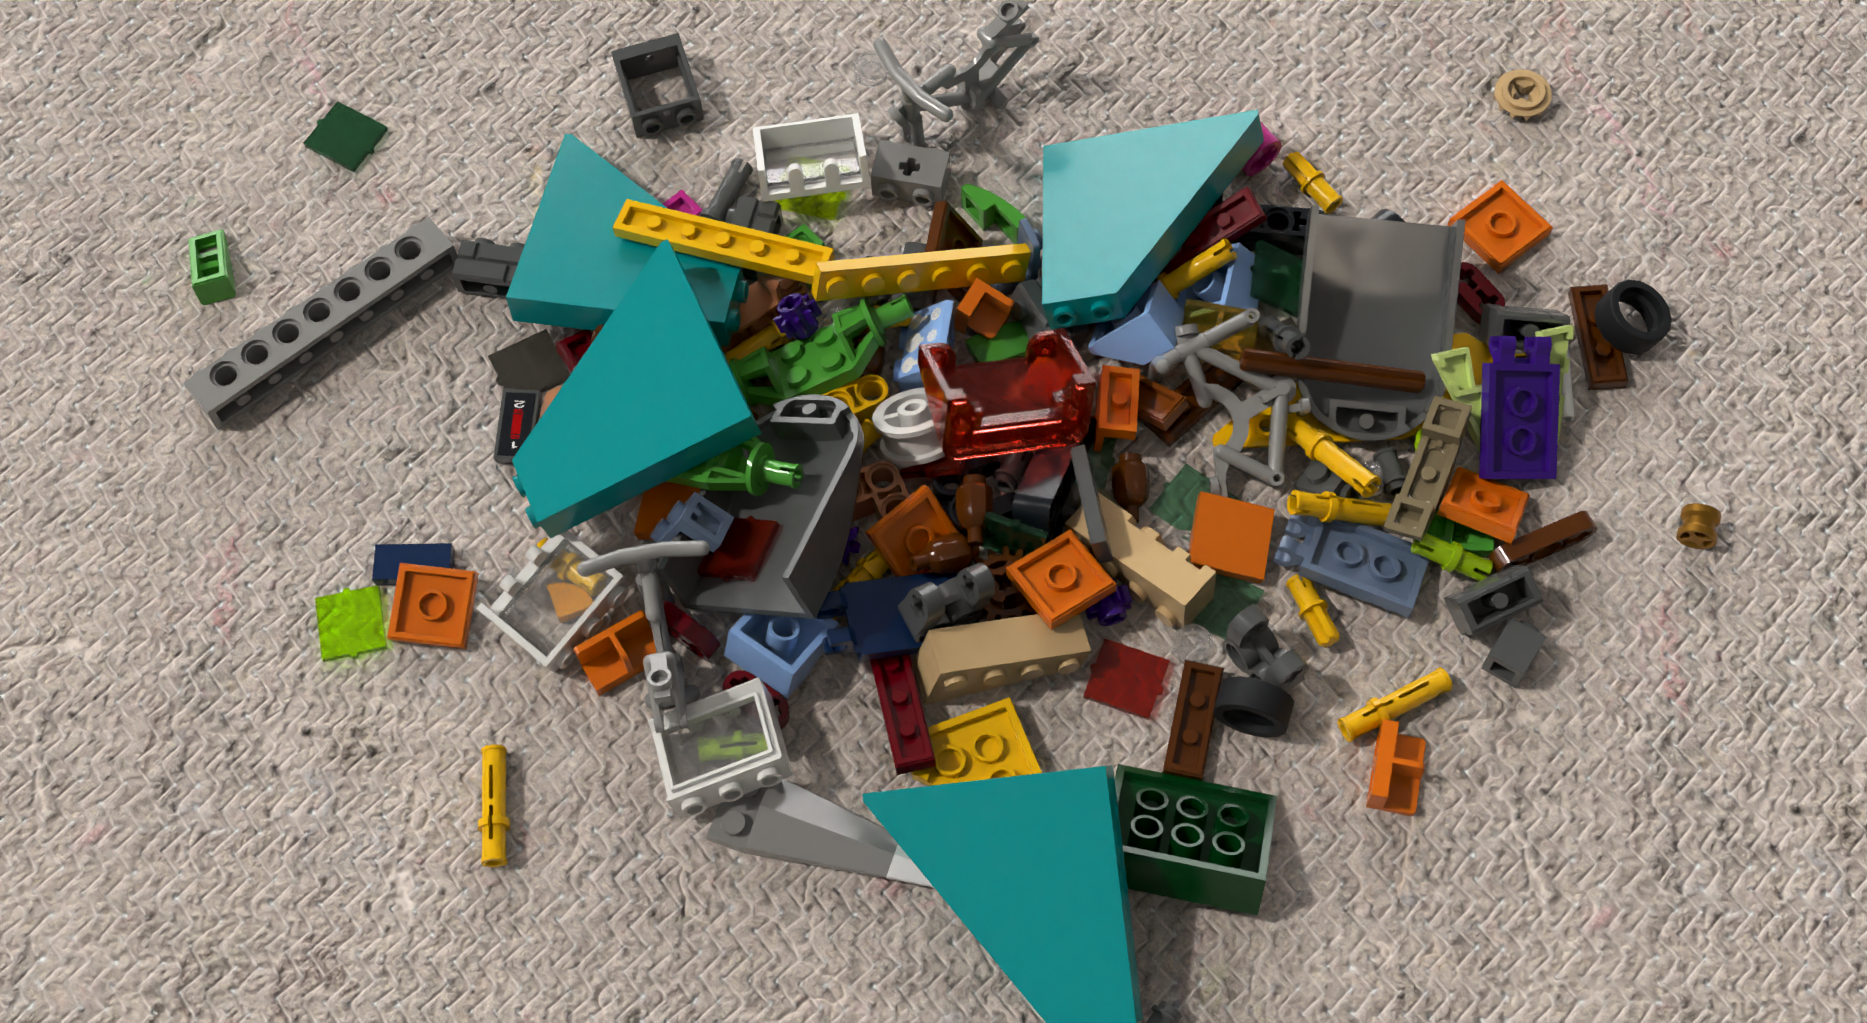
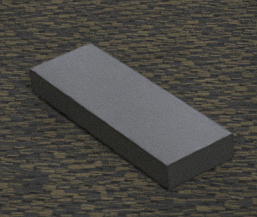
[1070,444,1113,564]

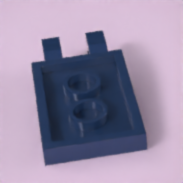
[816,572,970,661]

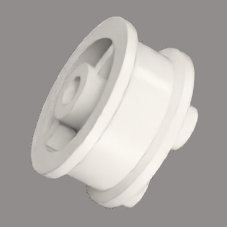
[872,387,962,469]

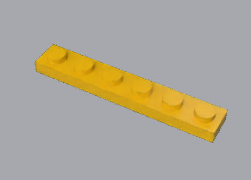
[612,199,835,284]
[811,243,1031,301]

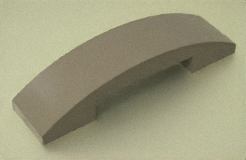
[1383,396,1472,541]

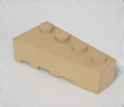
[1065,492,1216,632]
[913,613,1091,705]

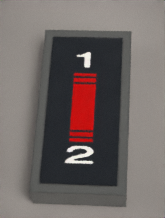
[493,388,542,464]

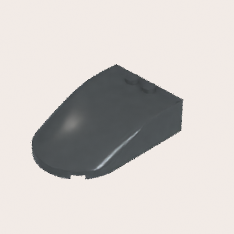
[1296,205,1466,441]
[657,394,864,619]

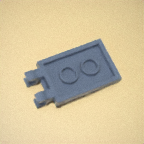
[1273,515,1429,618]

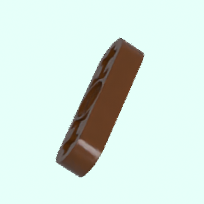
[1488,511,1597,572]

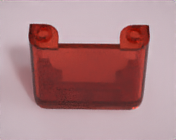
[917,328,1096,460]

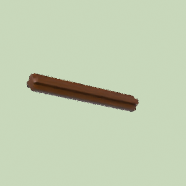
[1239,348,1426,393]

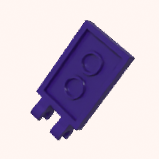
[1479,336,1560,479]

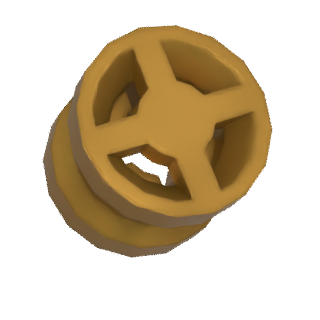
[1676,503,1721,549]

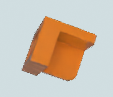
[955,278,1015,339]
[1093,365,1140,452]
[573,610,656,696]
[1366,719,1426,816]

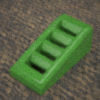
[188,229,236,305]

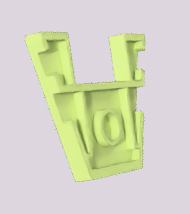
[1431,325,1574,453]

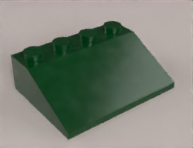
[1115,764,1277,916]

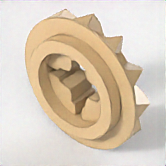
[1493,69,1552,121]

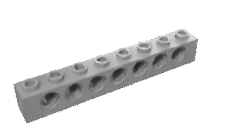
[183,217,458,430]

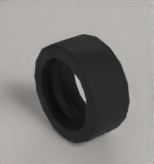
[1594,279,1672,355]
[1213,676,1295,738]

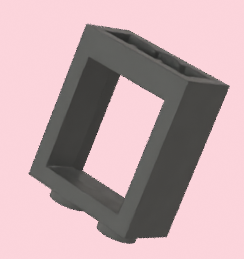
[611,33,704,138]

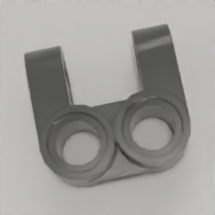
[897,563,995,643]
[1224,604,1308,692]

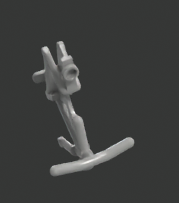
[873,0,1039,148]
[1148,308,1311,497]
[577,540,710,733]

